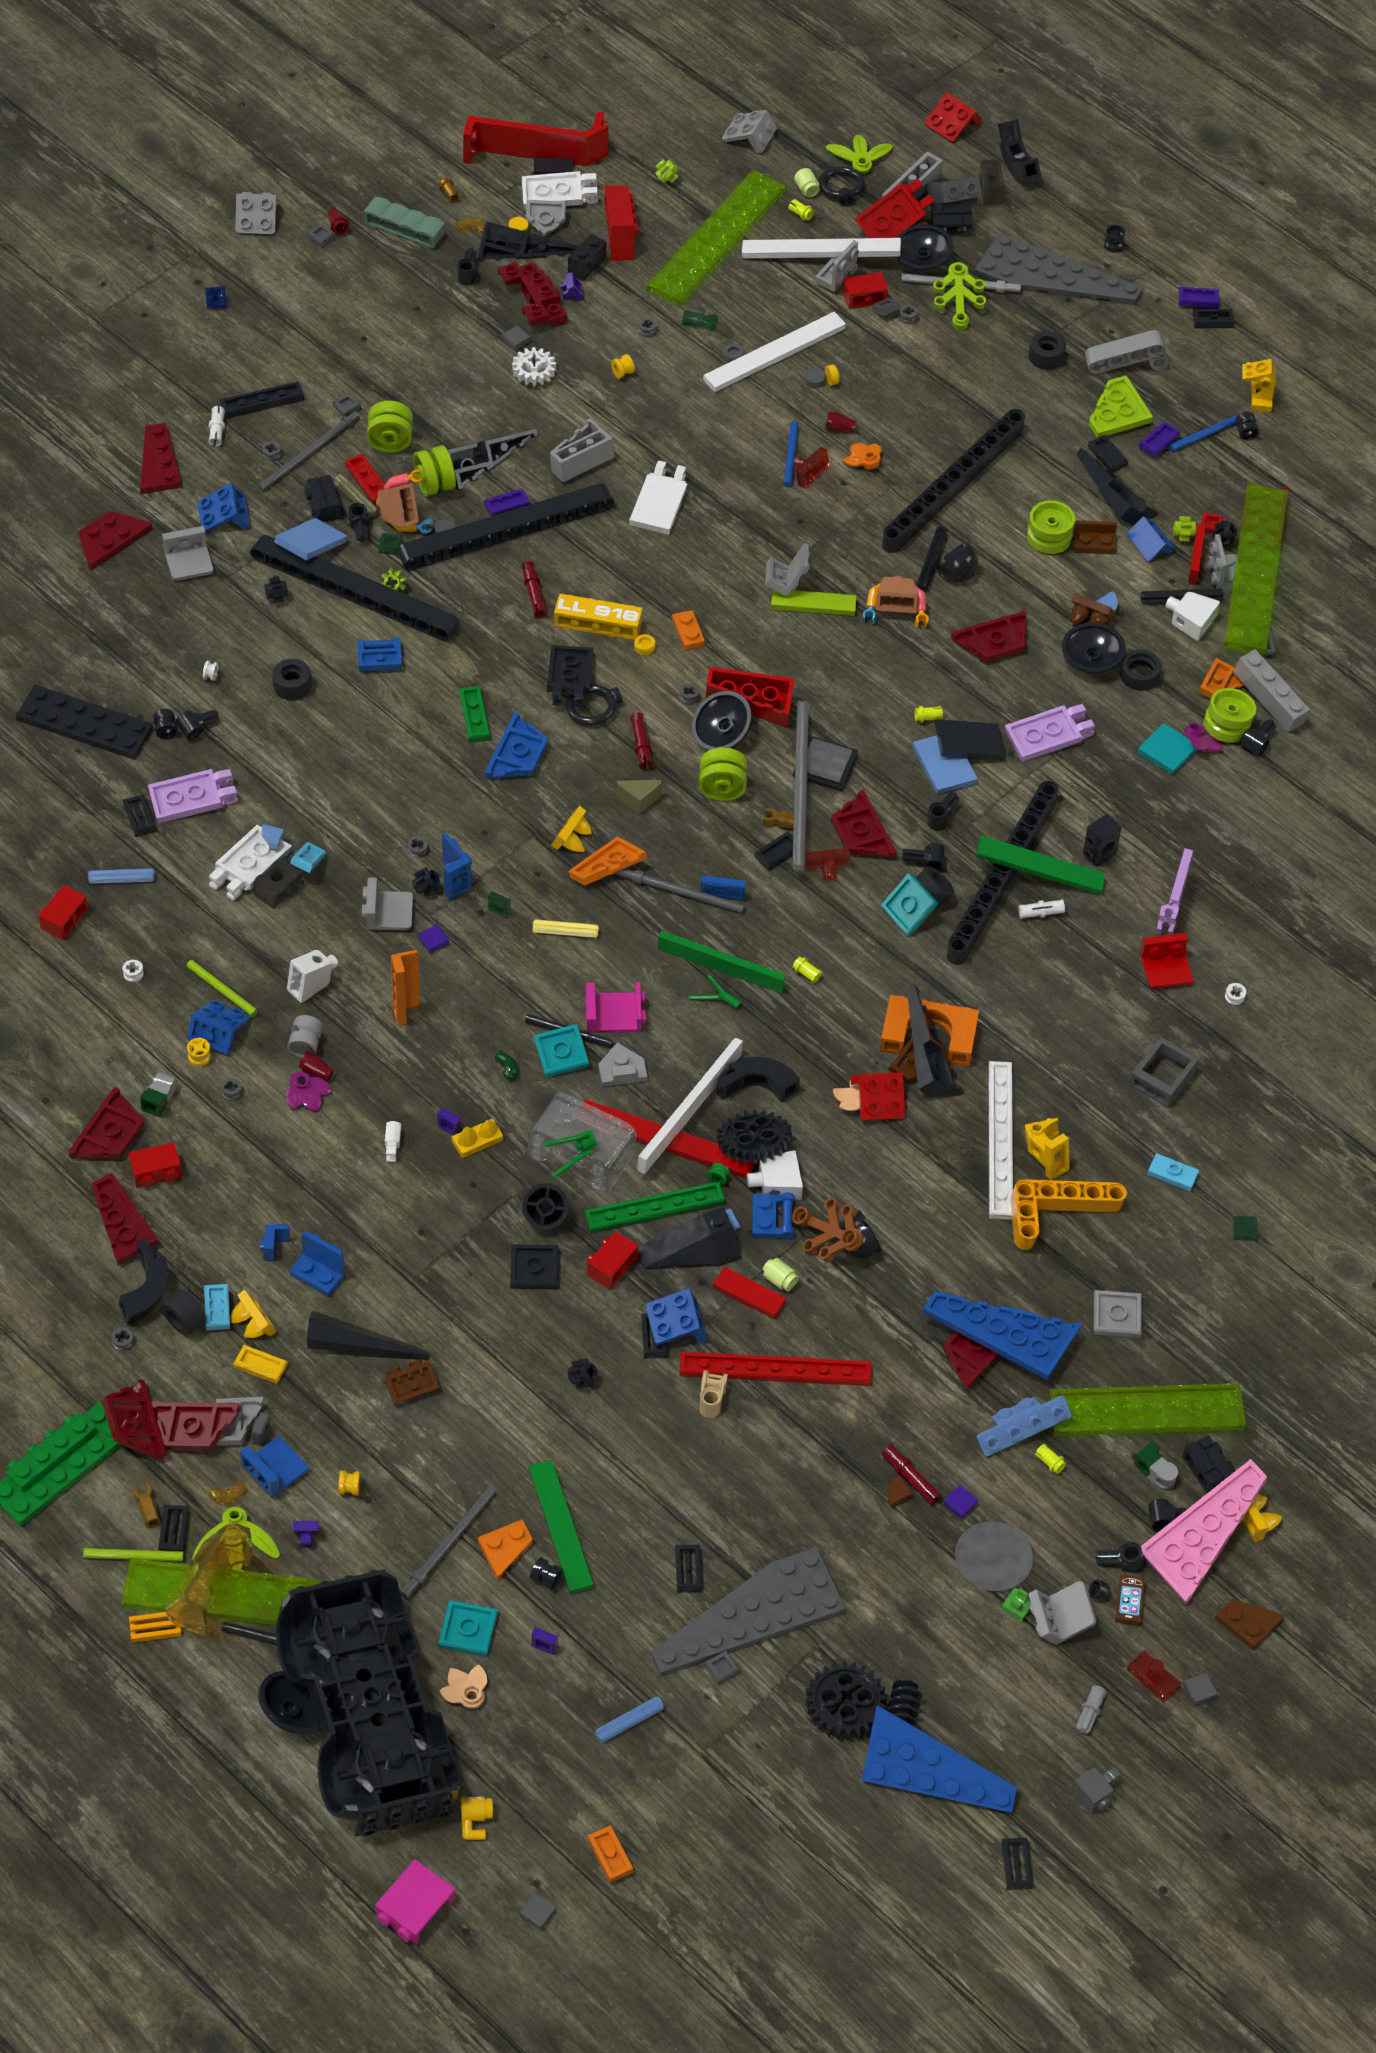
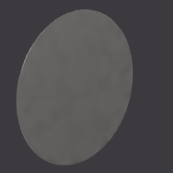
[955,1521,1033,1591]

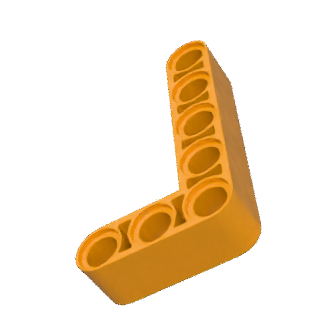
[1011,1180,1127,1250]

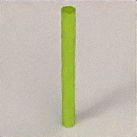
[187,960,258,1017]
[83,1548,184,1562]

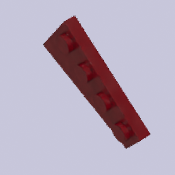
[91,1173,159,1266]

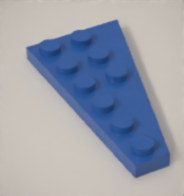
[922,1291,1082,1380]
[862,1705,1017,1813]

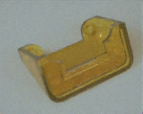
[166,1523,253,1637]

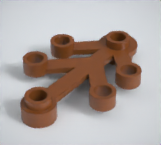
[792,1197,863,1262]

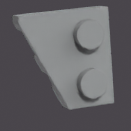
[216,1397,263,1446]

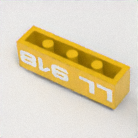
[554,594,642,640]

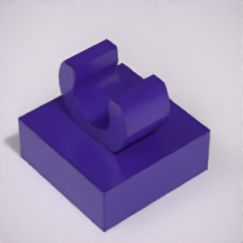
[560,272,584,301]
[293,1521,319,1546]

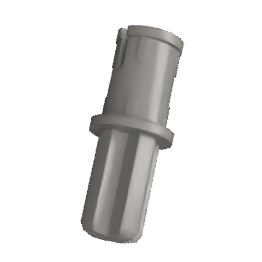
[1076,1685,1107,1734]

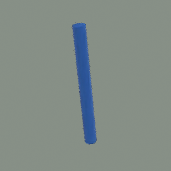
[1169,415,1237,452]
[784,421,799,487]

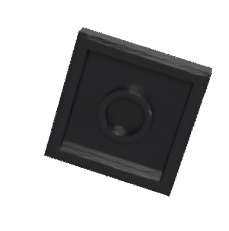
[510,1244,558,1290]

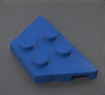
[485,712,548,779]

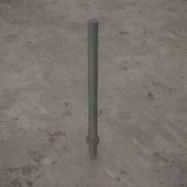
[258,411,360,492]

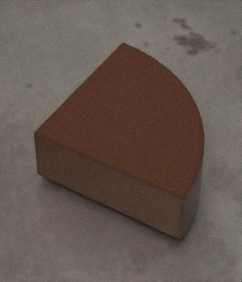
[888,1475,912,1508]

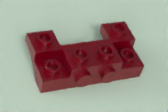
[498,262,567,327]

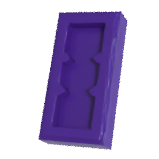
[1178,287,1219,309]
[1139,421,1181,458]
[484,488,531,516]

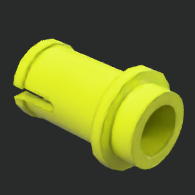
[788,199,814,221]
[914,706,943,723]
[793,957,822,983]
[1035,1444,1066,1474]

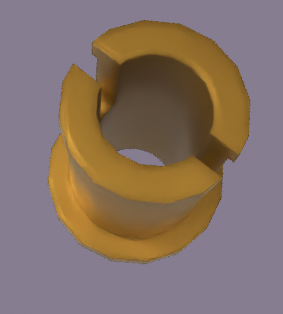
[439,178,460,203]

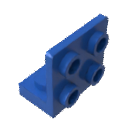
[197,483,250,534]
[442,833,472,900]
[187,1000,251,1054]
[289,1231,345,1298]
[646,1288,708,1345]
[240,1436,309,1498]

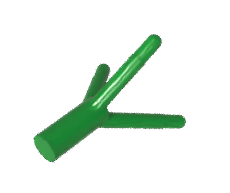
[689,974,741,1009]

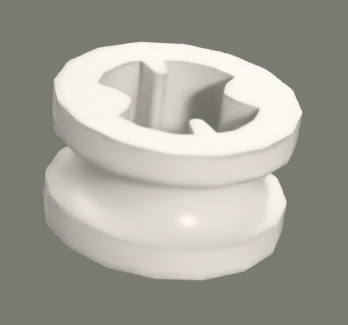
[203,661,219,681]
[122,960,144,982]
[1225,983,1246,1005]

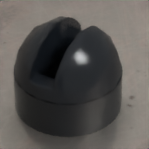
[1088,1579,1110,1600]

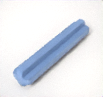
[88,868,155,884]
[595,1697,664,1743]

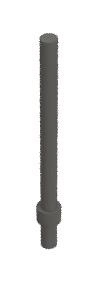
[616,868,745,914]
[400,1487,496,1599]

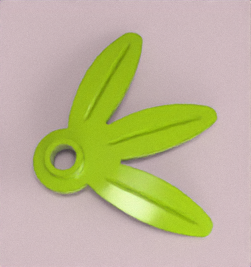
[825,135,893,175]
[192,1507,280,1575]

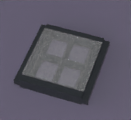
[793,736,858,791]

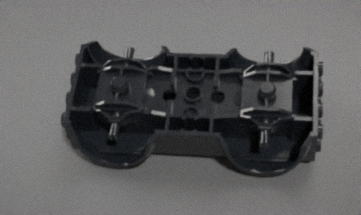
[276,1569,465,1837]

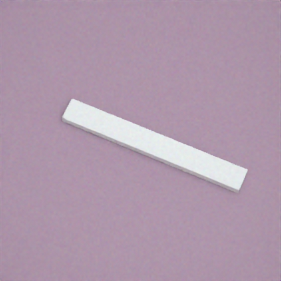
[742,238,901,258]
[703,312,846,392]
[637,1038,743,1174]
[988,1061,1013,1220]

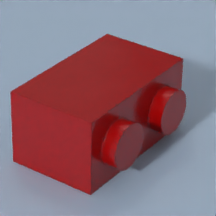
[842,272,888,309]
[38,885,88,940]
[129,1142,182,1188]
[586,1231,638,1290]

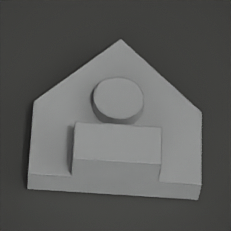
[526,200,566,237]
[598,1043,647,1087]

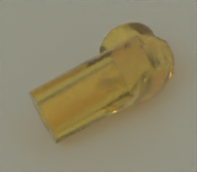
[455,217,485,232]
[208,1481,246,1504]

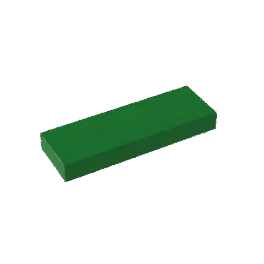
[459,686,490,743]

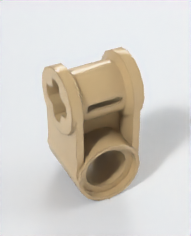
[699,1370,728,1418]

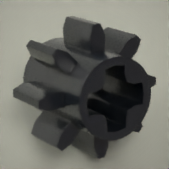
[1211,520,1238,547]
[264,577,288,603]
[412,867,440,896]
[568,1358,598,1389]

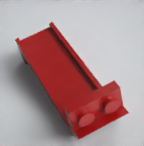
[463,111,609,166]

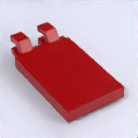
[854,178,934,238]

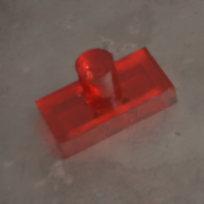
[794,447,830,488]
[804,848,850,880]
[1127,1650,1181,1703]

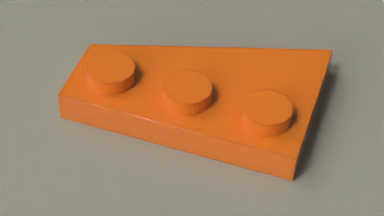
[568,836,648,886]

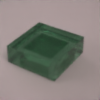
[378,533,403,556]
[488,891,511,918]
[1232,1216,1258,1241]

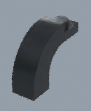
[998,119,1042,182]
[717,1057,800,1102]
[118,1238,168,1325]

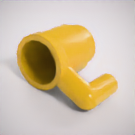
[461,1796,493,1840]

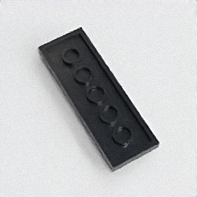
[16,684,153,760]

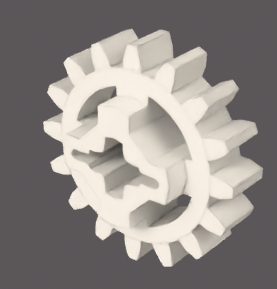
[512,347,556,386]

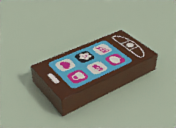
[1115,1575,1145,1626]

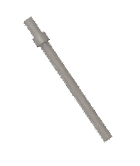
[901,274,1021,293]

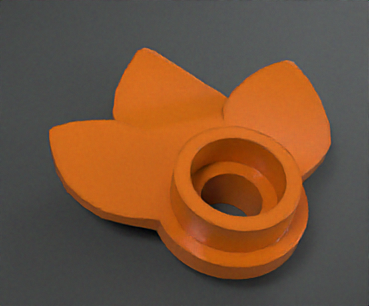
[843,443,882,470]

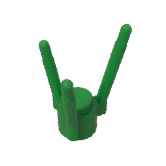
[542,1130,597,1178]

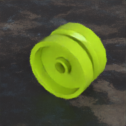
[367,401,413,453]
[413,445,456,496]
[1027,501,1075,554]
[1203,688,1257,743]
[699,748,747,801]

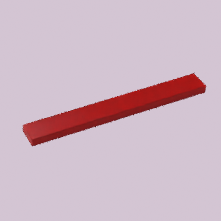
[577,1099,757,1179]
[679,1352,871,1386]

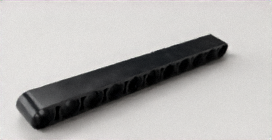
[882,409,1025,553]
[396,483,615,571]
[250,535,460,642]
[947,781,1059,965]

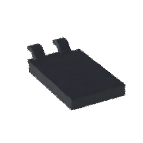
[547,645,594,707]

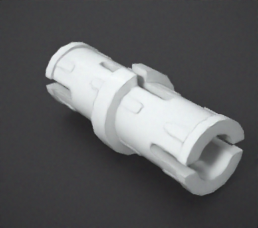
[208,406,225,447]
[1018,899,1065,919]

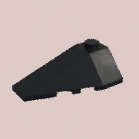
[638,1206,741,1269]

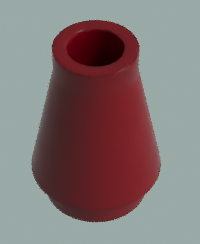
[327,208,349,235]
[825,411,856,432]
[298,1052,334,1081]

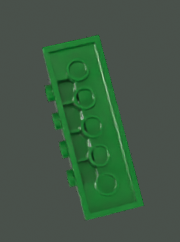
[0,1402,122,1528]

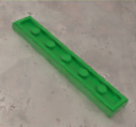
[976,835,1105,895]
[658,931,786,994]
[584,1181,725,1234]
[529,1460,593,1595]

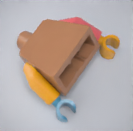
[376,468,434,534]
[863,576,929,628]

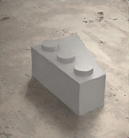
[550,418,614,482]

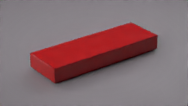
[344,453,385,505]
[1188,524,1206,585]
[713,1267,786,1319]

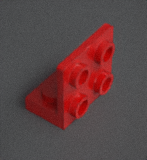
[924,92,982,143]
[1140,933,1193,989]
[850,1072,905,1120]

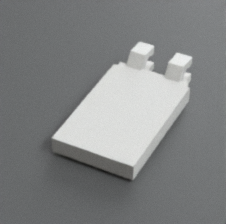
[522,171,598,210]
[629,460,687,535]
[209,825,292,901]

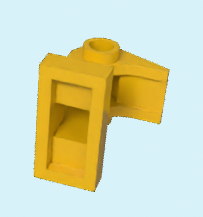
[1242,359,1276,412]
[1025,1118,1070,1180]

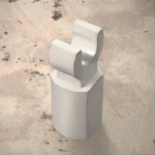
[385,1121,401,1163]

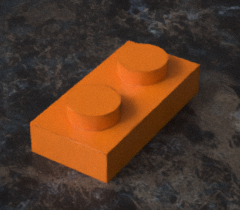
[672,610,705,651]
[587,1825,633,1883]

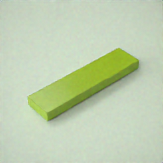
[771,590,856,616]

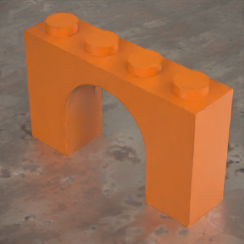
[880,995,979,1067]

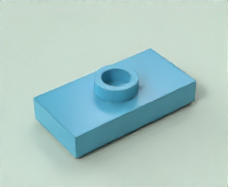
[290,842,326,873]
[1147,1153,1199,1192]
[204,1284,230,1330]

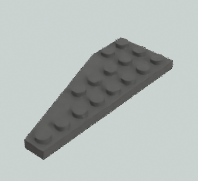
[974,232,1143,305]
[651,1547,845,1677]

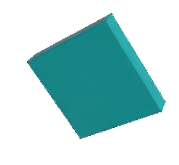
[1138,723,1197,775]
[881,873,939,936]
[533,1024,590,1078]
[438,1600,498,1657]

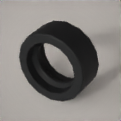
[1120,649,1162,690]

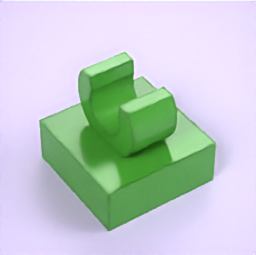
[1001,1587,1031,1622]

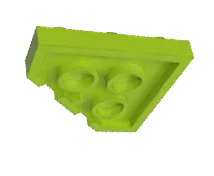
[1089,376,1153,438]

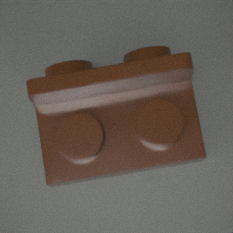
[1073,520,1117,555]
[382,1359,440,1405]

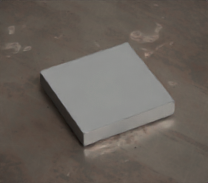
[1093,1290,1141,1338]

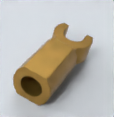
[763,808,794,830]
[133,1484,161,1528]

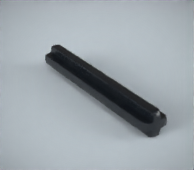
[917,526,948,592]
[1140,589,1223,604]

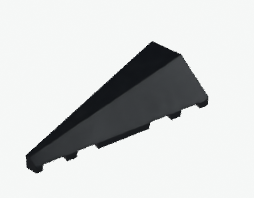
[477,221,578,260]
[447,429,538,490]
[1076,448,1159,526]
[907,985,964,1097]
[307,1311,428,1360]

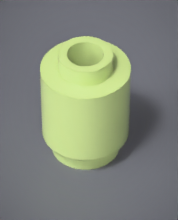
[794,168,819,197]
[763,1258,799,1291]

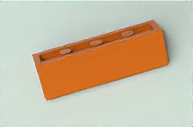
[391,950,420,1026]

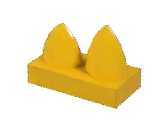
[551,806,592,852]
[452,1119,503,1158]
[230,1290,277,1338]
[1242,1494,1282,1542]

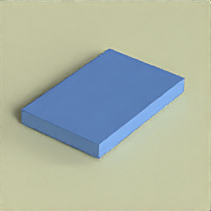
[274,518,347,560]
[912,735,978,795]

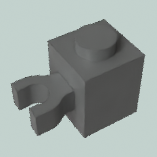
[1072,1767,1121,1814]

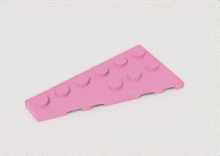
[1141,1459,1267,1605]

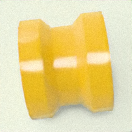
[611,354,635,379]
[187,1038,211,1067]
[338,1470,360,1496]

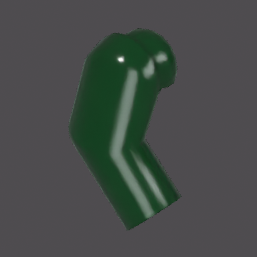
[495,1050,519,1080]

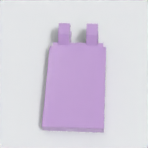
[1005,704,1095,762]
[148,769,239,824]
[1156,848,1193,935]

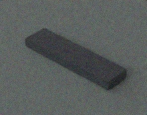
[220,381,304,419]

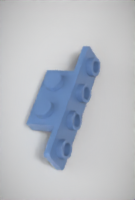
[977,1395,1072,1456]

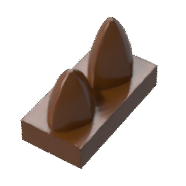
[1071,593,1116,626]

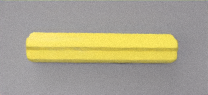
[533,919,599,938]

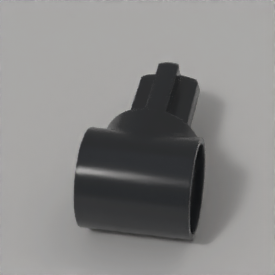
[457,248,477,285]
[348,502,369,543]
[176,710,219,740]
[1241,719,1277,756]
[927,792,959,831]
[902,843,945,872]
[1148,1499,1188,1531]
[1096,1542,1144,1572]

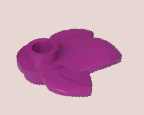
[1183,722,1223,752]
[286,1071,331,1112]

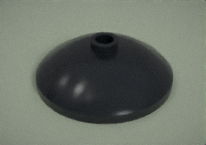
[895,225,953,271]
[1062,623,1126,674]
[692,691,753,751]
[258,1671,321,1735]

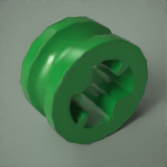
[707,1163,731,1186]

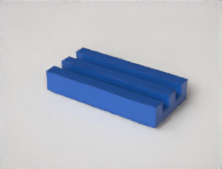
[700,875,746,900]

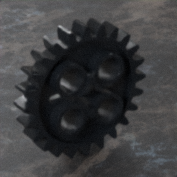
[717,1110,792,1164]
[805,1661,887,1740]

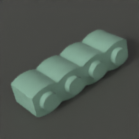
[363,197,445,248]

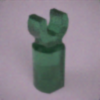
[682,310,718,331]

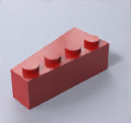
[604,185,638,261]
[706,667,795,728]

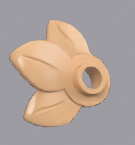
[833,1080,860,1111]
[440,1665,487,1709]

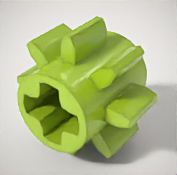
[655,159,679,183]
[1173,516,1196,541]
[381,568,407,591]

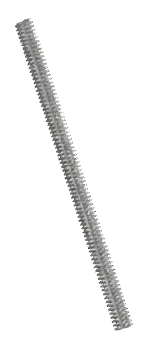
[792,701,809,871]

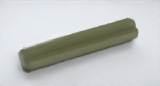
[334,474,378,518]

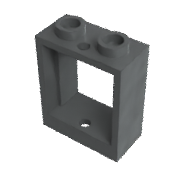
[926,177,981,203]
[1129,1037,1199,1108]

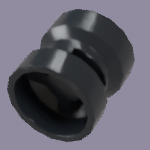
[1104,225,1126,253]
[1235,412,1259,441]
[153,709,178,739]
[529,1557,563,1590]

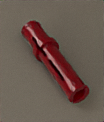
[521,561,547,618]
[630,712,653,770]
[881,1444,942,1506]

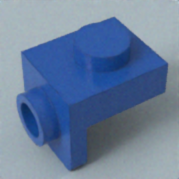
[260,1223,290,1261]

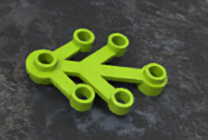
[933,262,986,331]

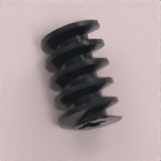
[887,1679,923,1726]

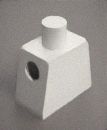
[1165,592,1220,641]
[287,950,338,1003]
[747,1151,803,1200]

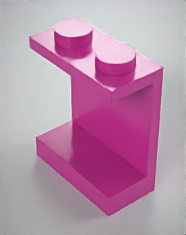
[585,982,646,1033]
[375,1859,456,1945]

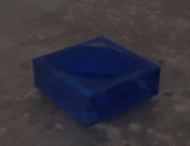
[205,286,227,309]

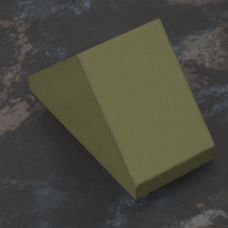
[617,780,661,814]

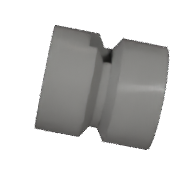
[287,1015,323,1058]

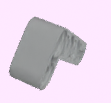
[1085,330,1169,374]

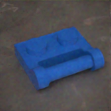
[357,637,402,672]
[752,1193,795,1239]

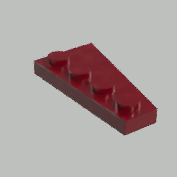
[140,422,181,495]

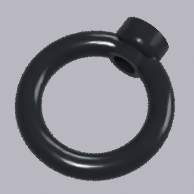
[818,166,865,206]
[566,684,623,725]

